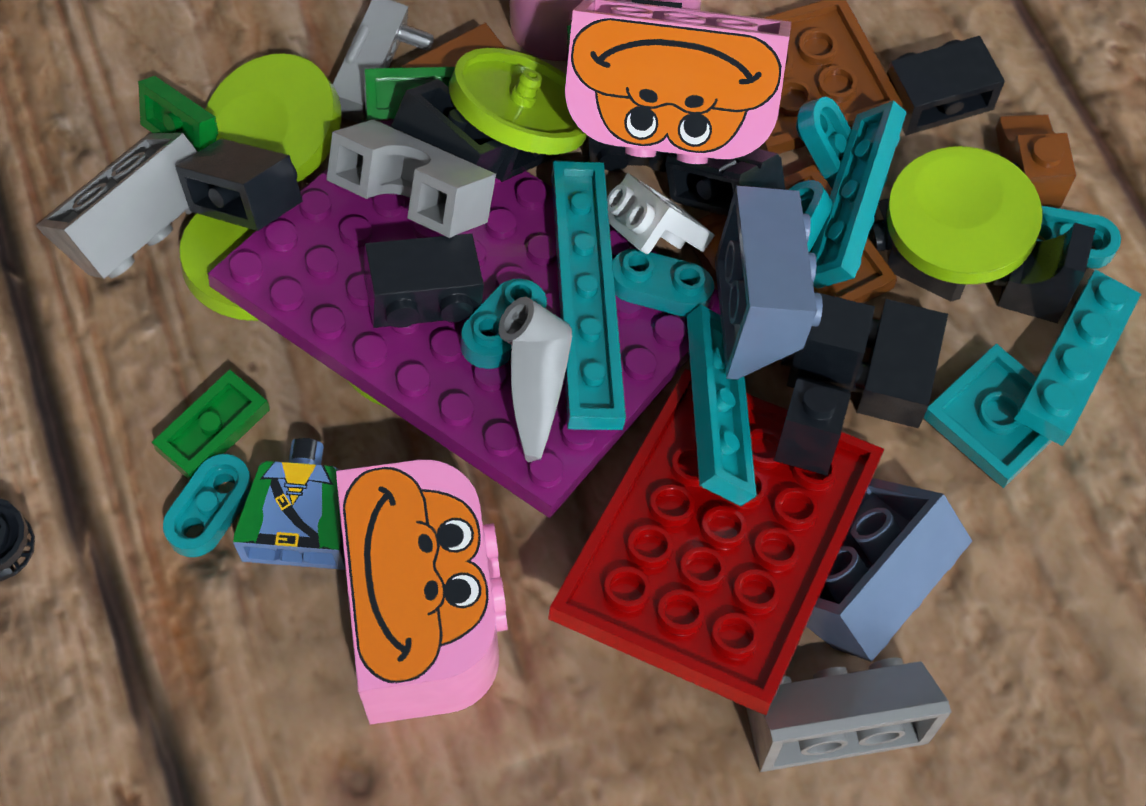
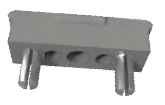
[333,0,434,123]

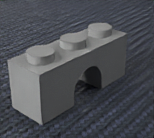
[327,119,496,238]

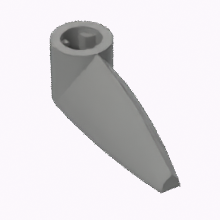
[499,297,572,462]

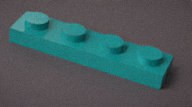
[811,100,907,289]
[1014,269,1141,446]
[687,304,757,506]

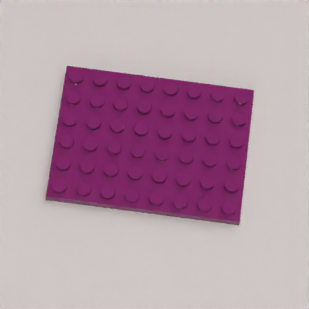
[208,121,720,518]

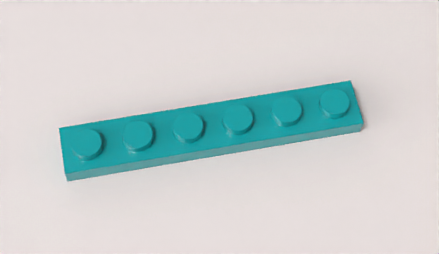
[551,161,626,430]

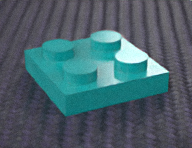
[924,343,1052,488]

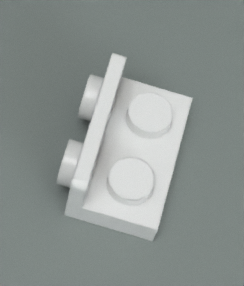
[607,173,715,254]

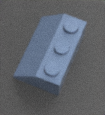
[715,185,823,379]
[806,478,972,662]

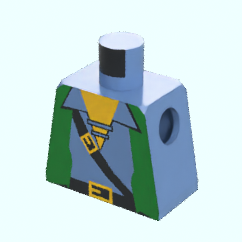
[233,438,346,570]

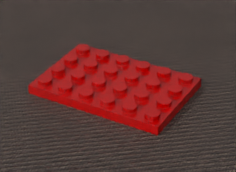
[548,369,884,716]

